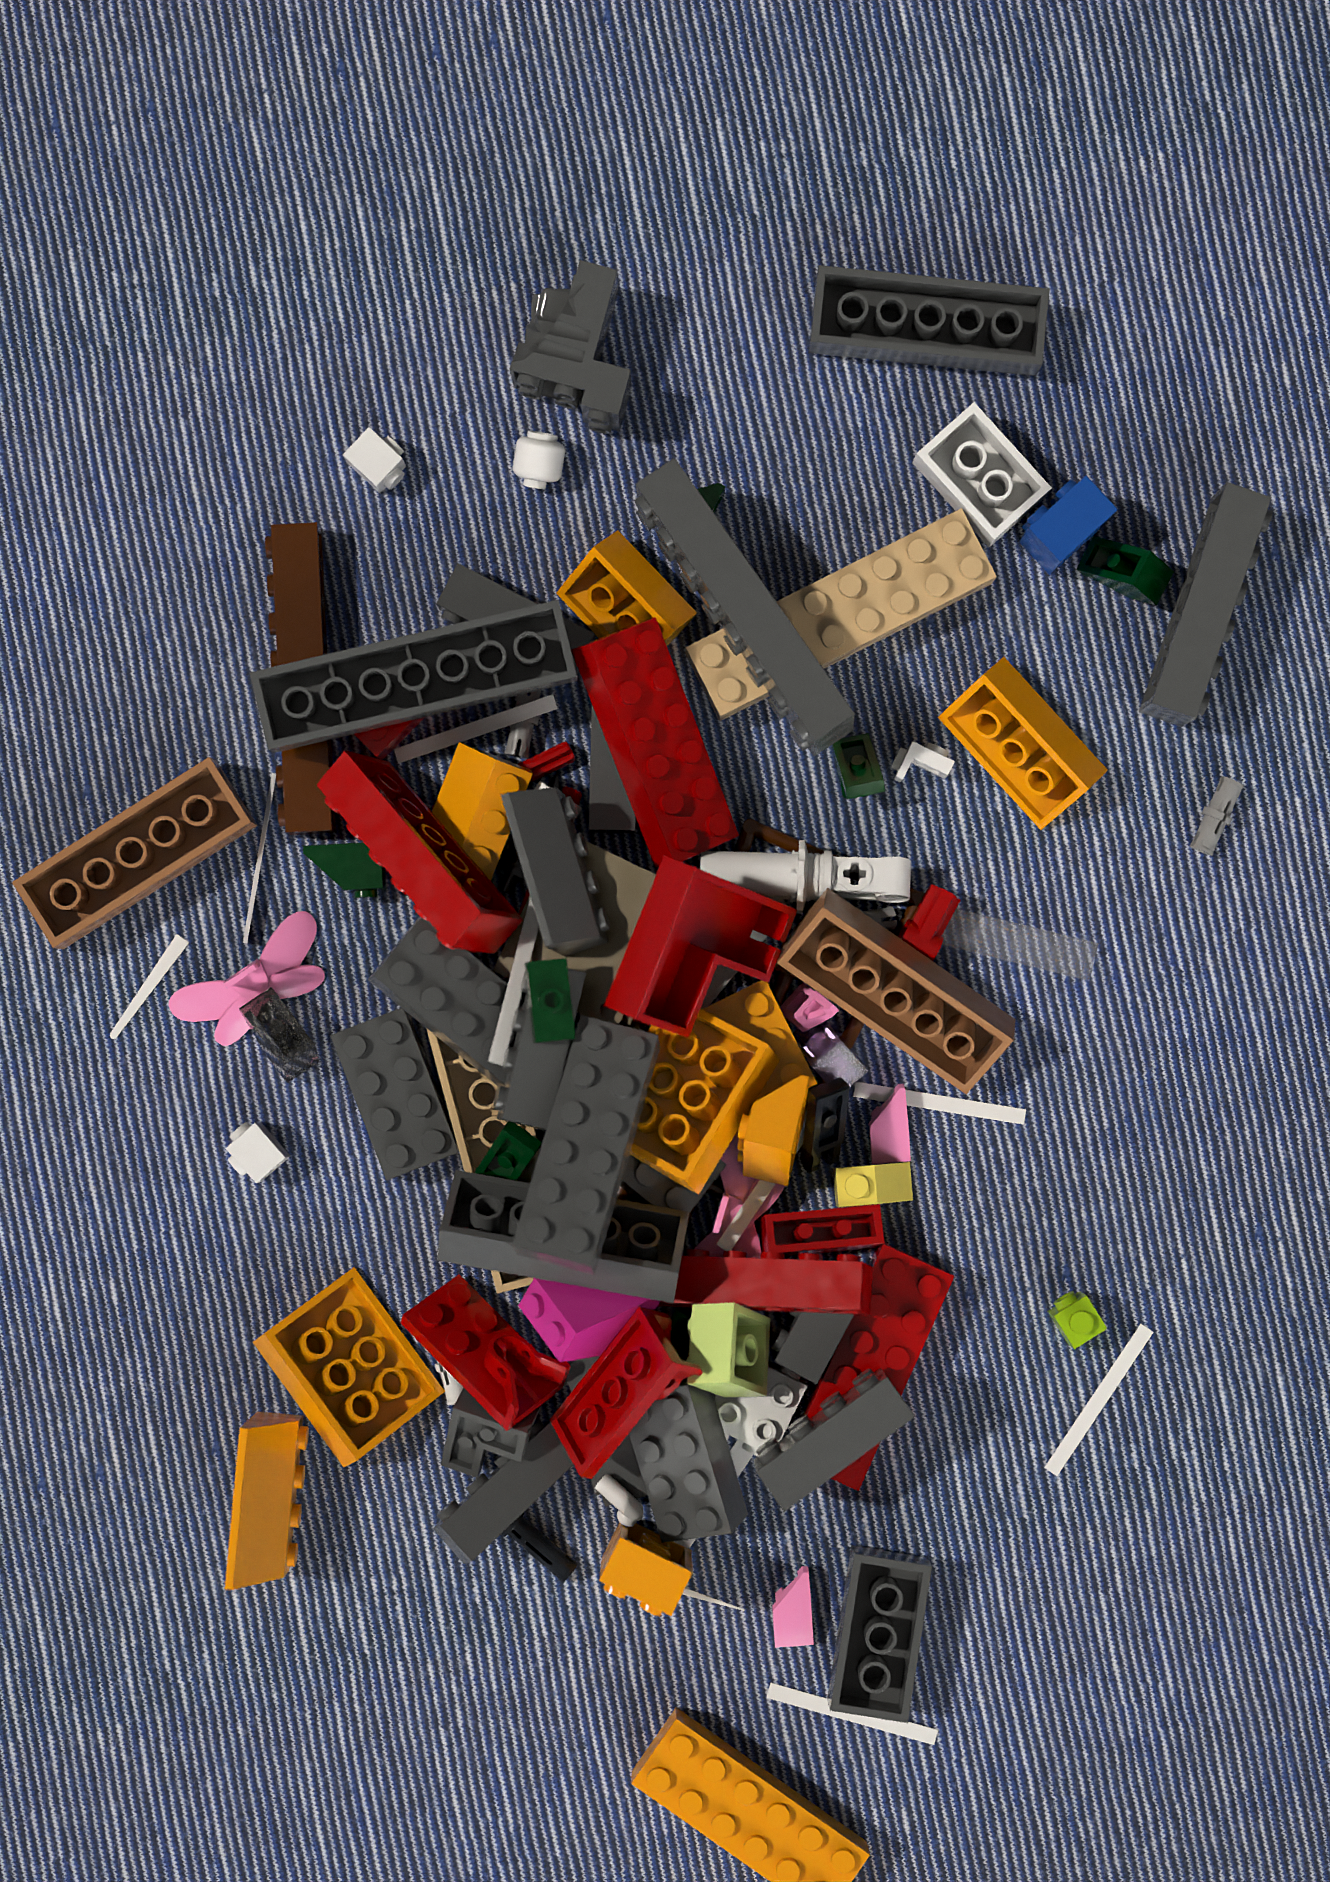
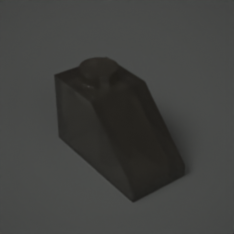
[239,987,319,1083]

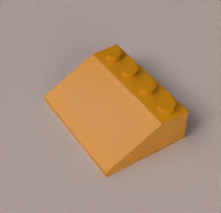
[630,1009,780,1195]
[252,1267,445,1468]
[225,1411,309,1590]

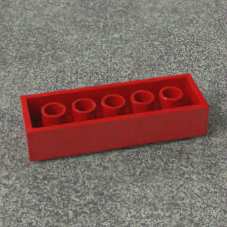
[571,617,739,867]
[316,750,523,954]
[801,1243,955,1491]

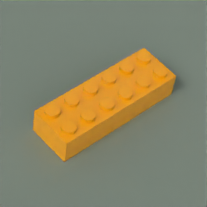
[631,1707,870,1882]

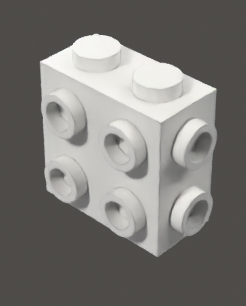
[713,1363,807,1456]

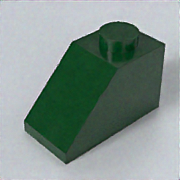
[1076,536,1174,606]
[303,842,387,899]

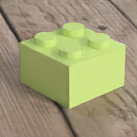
[686,1303,770,1397]

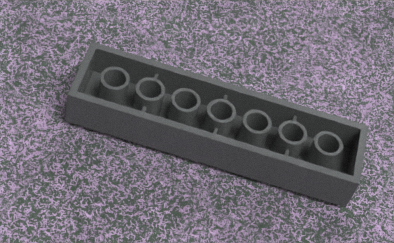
[634,458,855,757]
[249,599,578,753]

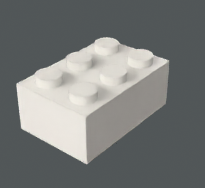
[913,402,1052,547]

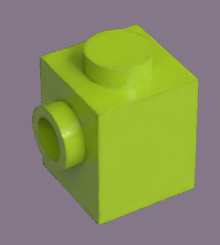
[1047,1291,1108,1349]

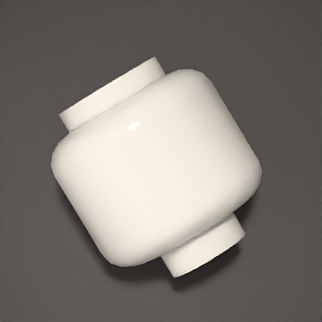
[512,431,565,489]

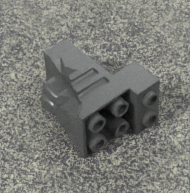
[509,260,632,434]

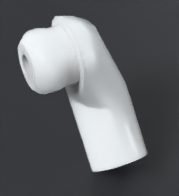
[595,1474,643,1527]

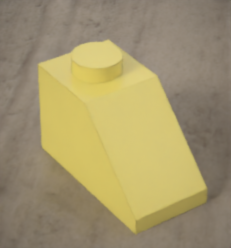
[833,1162,913,1207]

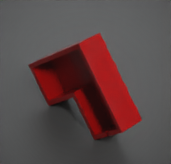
[604,855,797,1038]

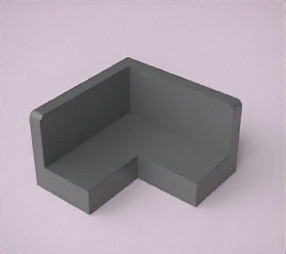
[441,1387,541,1477]

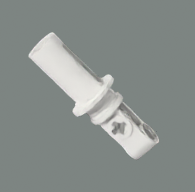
[700,840,911,914]

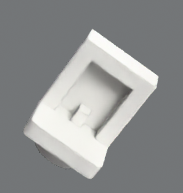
[891,742,955,782]

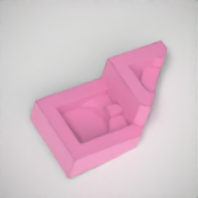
[780,982,839,1032]
[869,1084,911,1164]
[772,1566,814,1648]

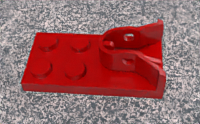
[400,1274,570,1431]
[550,1307,703,1479]

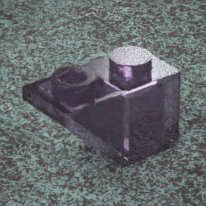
[793,1020,868,1087]

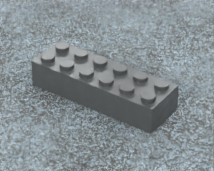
[809,265,1050,376]
[1138,482,1273,727]
[512,1015,660,1275]
[437,1170,690,1303]

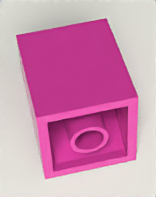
[518,1278,660,1362]

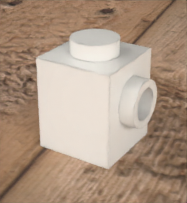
[343,427,406,494]
[225,1122,290,1184]

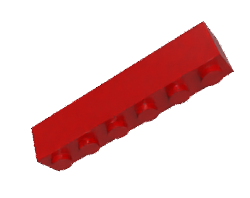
[657,1249,873,1315]

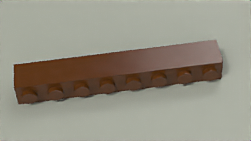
[265,522,336,835]

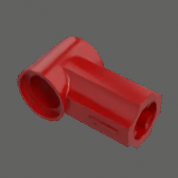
[897,884,961,961]

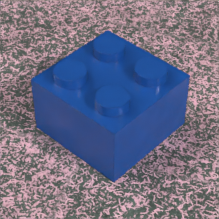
[1019,475,1118,575]

